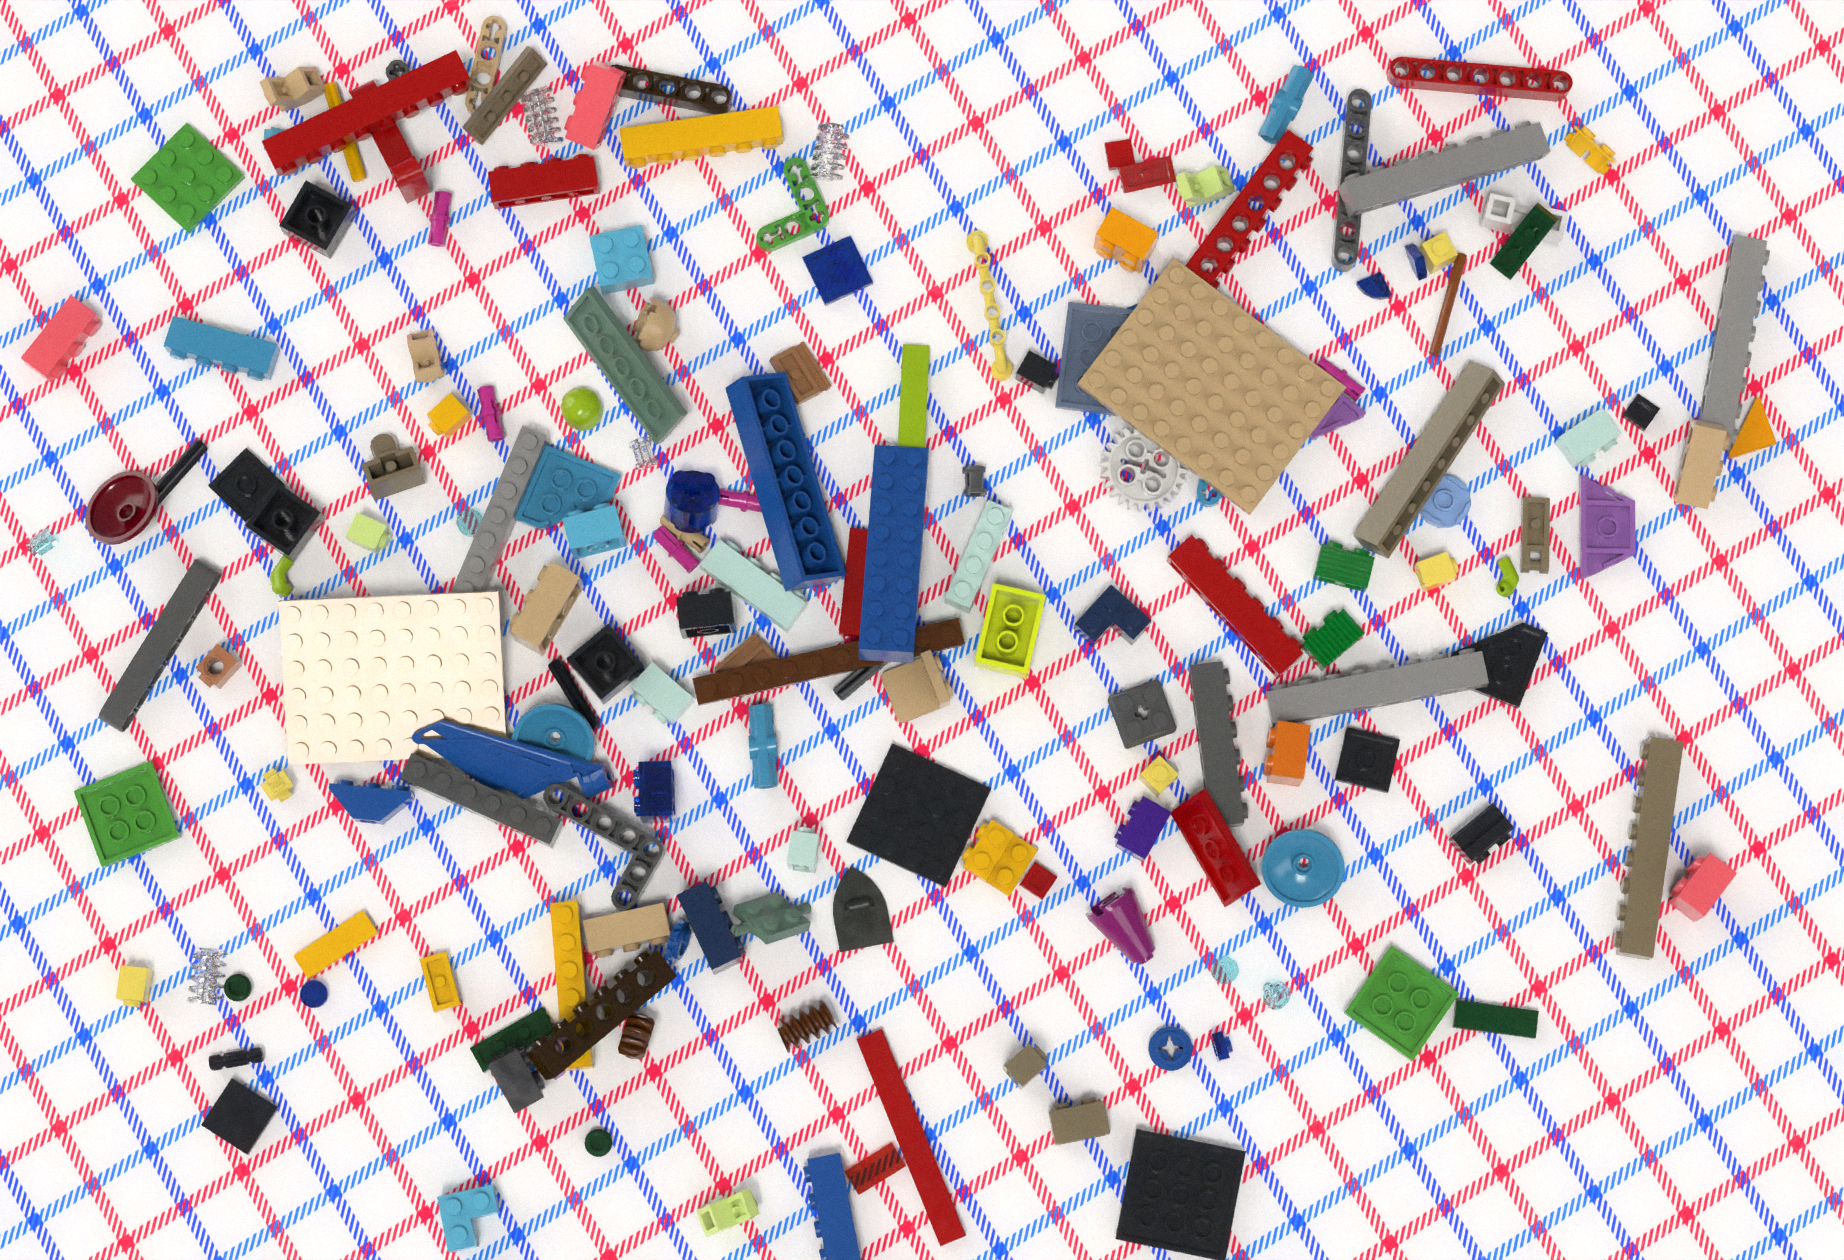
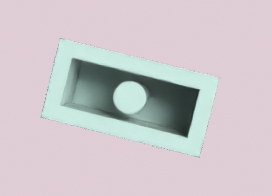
[1555,408,1621,469]
[630,662,694,726]
[787,827,820,874]

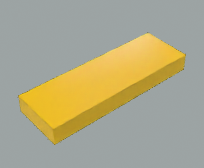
[293,910,379,980]

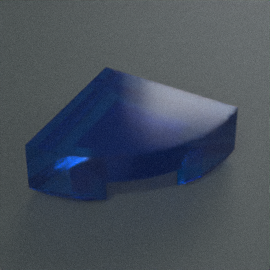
[1404,243,1428,281]
[1356,272,1392,300]

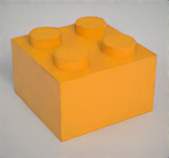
[1093,207,1159,274]

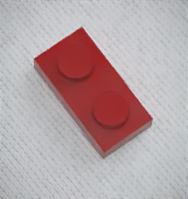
[1118,156,1176,194]

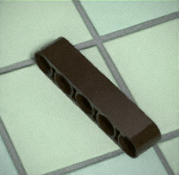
[610,65,732,115]

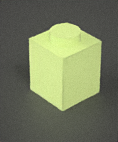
[345,512,391,554]

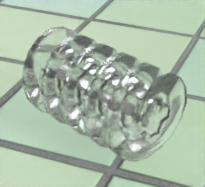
[520,87,564,147]
[810,122,850,182]
[187,947,229,1006]

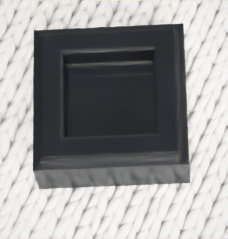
[1622,394,1660,432]

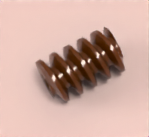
[777,999,838,1053]

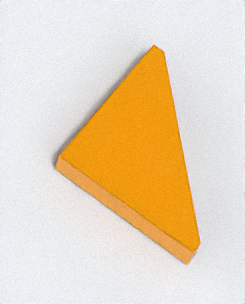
[1727,397,1777,460]

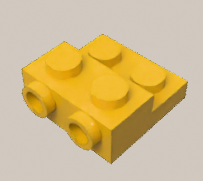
[961,820,1038,897]

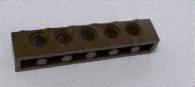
[526,950,677,1081]

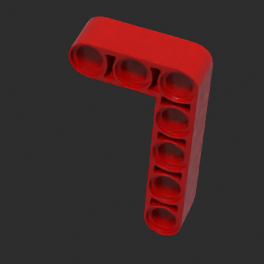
[349,80,431,204]

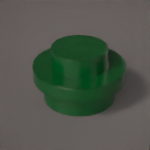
[224,974,252,1002]
[584,1129,613,1157]

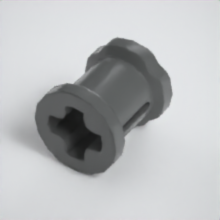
[386,60,410,81]
[962,465,987,497]

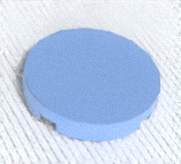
[1419,475,1471,528]

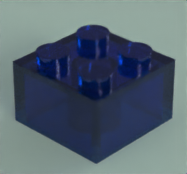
[633,761,676,824]

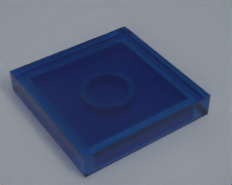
[802,235,873,306]

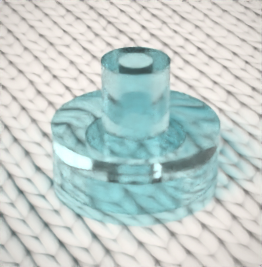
[1263,981,1291,1010]

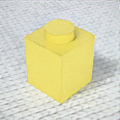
[1418,232,1458,275]
[1413,552,1459,592]
[1138,755,1179,798]
[116,965,153,1008]

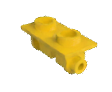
[1564,125,1617,175]

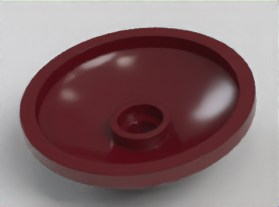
[85,471,158,545]

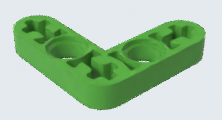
[756,157,829,252]

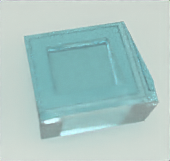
[25,528,58,558]

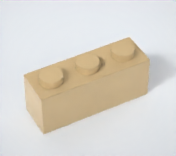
[1673,419,1730,509]
[582,902,671,959]

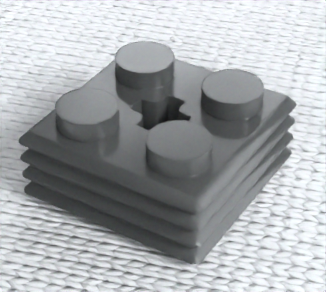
[1107,679,1177,749]

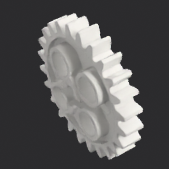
[1099,428,1187,513]

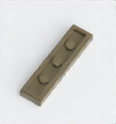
[462,46,547,145]

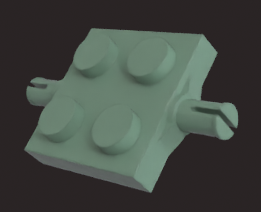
[731,892,811,945]

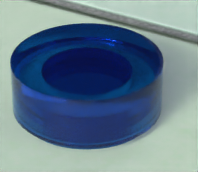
[300,980,329,1009]

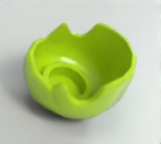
[560,387,603,431]

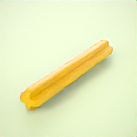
[324,82,366,182]

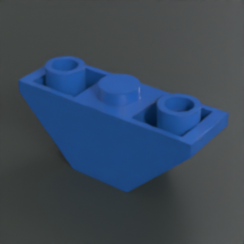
[329,780,414,825]

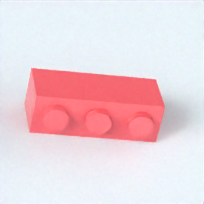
[564,61,627,150]
[21,295,101,383]

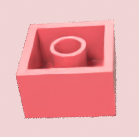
[1668,853,1737,922]

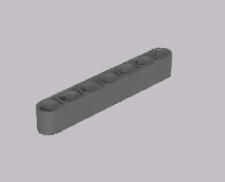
[1331,88,1372,272]
[98,559,222,732]

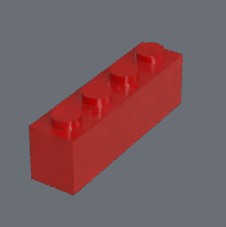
[488,154,600,210]

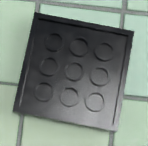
[846,743,992,888]
[1115,1129,1246,1260]

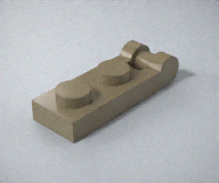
[1520,497,1550,574]

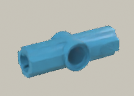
[1258,65,1315,144]
[748,704,778,789]

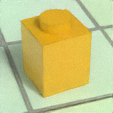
[427,393,471,439]

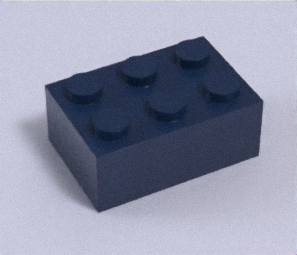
[677,881,746,975]

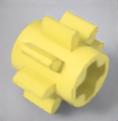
[260,768,295,803]

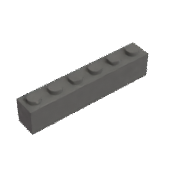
[1188,661,1248,828]
[400,753,564,849]

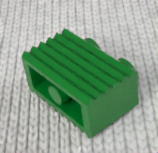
[1312,542,1375,592]
[1302,609,1365,671]

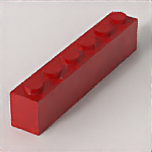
[1166,535,1304,679]

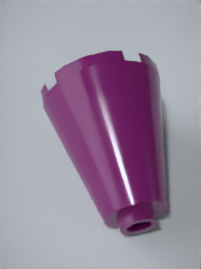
[1085,885,1156,965]

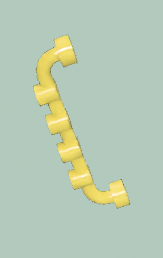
[966,230,1012,382]

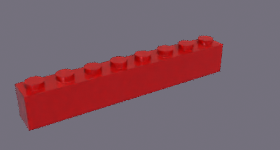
[261,50,473,176]

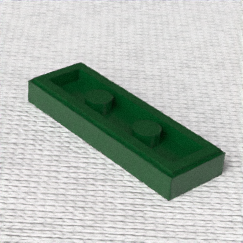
[1489,203,1559,280]
[1452,1000,1539,1039]
[470,1007,553,1073]

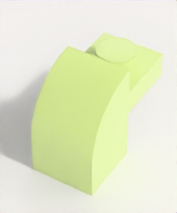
[1175,165,1235,207]
[696,1188,760,1237]

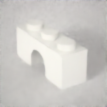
[1480,193,1569,246]

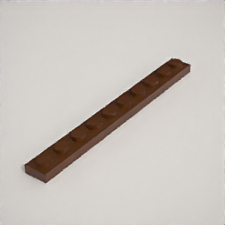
[692,618,965,706]

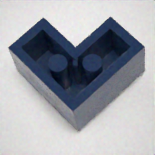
[1073,584,1152,647]

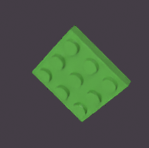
[130,122,245,234]
[74,761,181,868]
[1344,945,1460,1062]

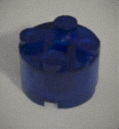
[664,470,720,533]

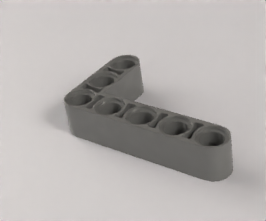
[543,784,665,912]

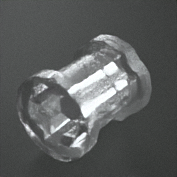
[628,436,659,470]

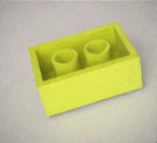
[974,583,1046,679]

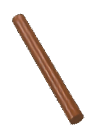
[1429,253,1467,356]

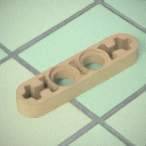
[465,16,507,115]

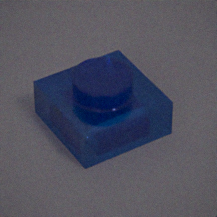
[1210,1031,1233,1063]

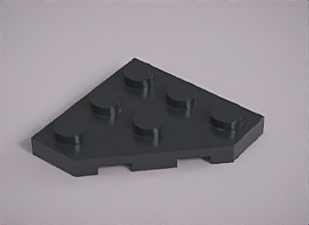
[1450,623,1548,709]

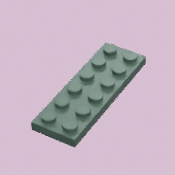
[563,286,688,445]

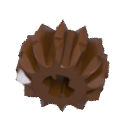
[618,1013,655,1060]

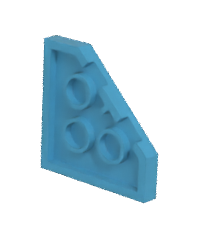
[515,445,622,531]

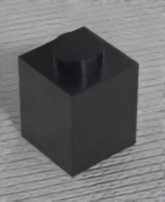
[1015,350,1059,395]

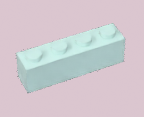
[944,500,1013,614]
[700,539,807,633]

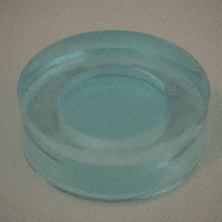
[456,509,483,537]
[1211,956,1239,985]

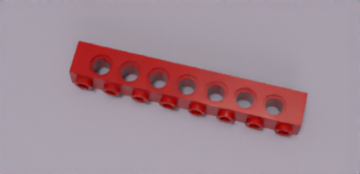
[1185,130,1314,290]

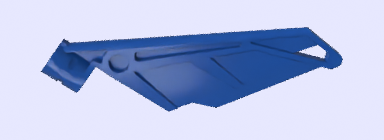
[412,720,615,799]

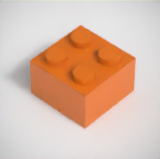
[1262,721,1311,787]

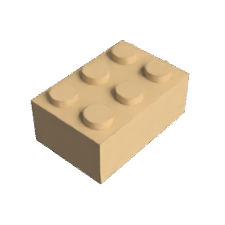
[509,561,584,656]

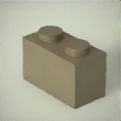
[1003,1044,1048,1090]
[1048,1097,1110,1146]

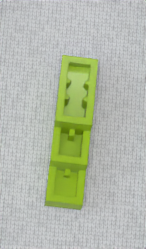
[898,344,930,448]

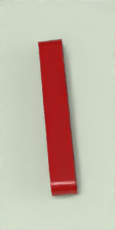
[1387,57,1573,102]

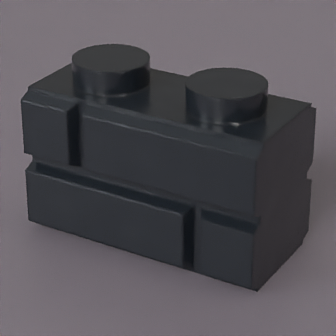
[1448,803,1514,865]

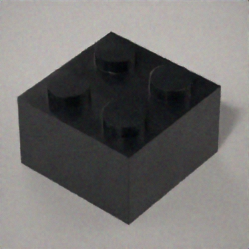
[279,180,357,259]
[245,482,325,562]
[676,588,736,639]
[566,624,645,705]
[486,1041,546,1114]

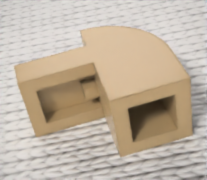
[259,67,326,111]
[407,329,445,383]

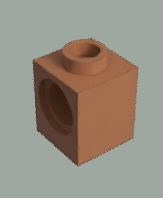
[195,643,242,689]

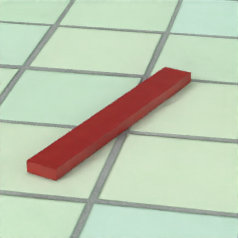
[856,1029,966,1247]

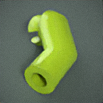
[270,556,294,597]
[1496,557,1519,597]

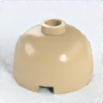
[633,296,679,352]

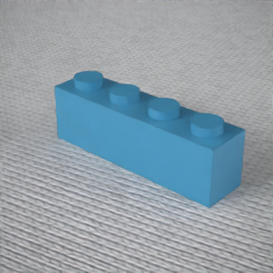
[164,316,280,381]

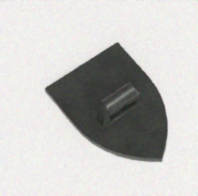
[833,867,894,953]

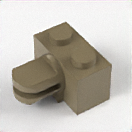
[361,434,425,501]

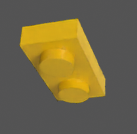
[419,951,461,1013]

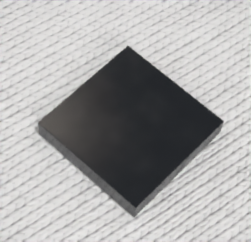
[208,448,285,523]
[1334,727,1400,793]
[201,1078,279,1155]

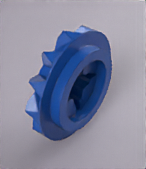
[665,920,691,964]
[1148,1026,1193,1071]

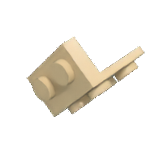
[881,650,953,723]

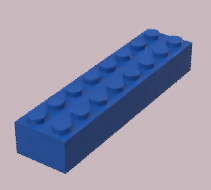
[725,372,846,592]
[859,445,929,663]

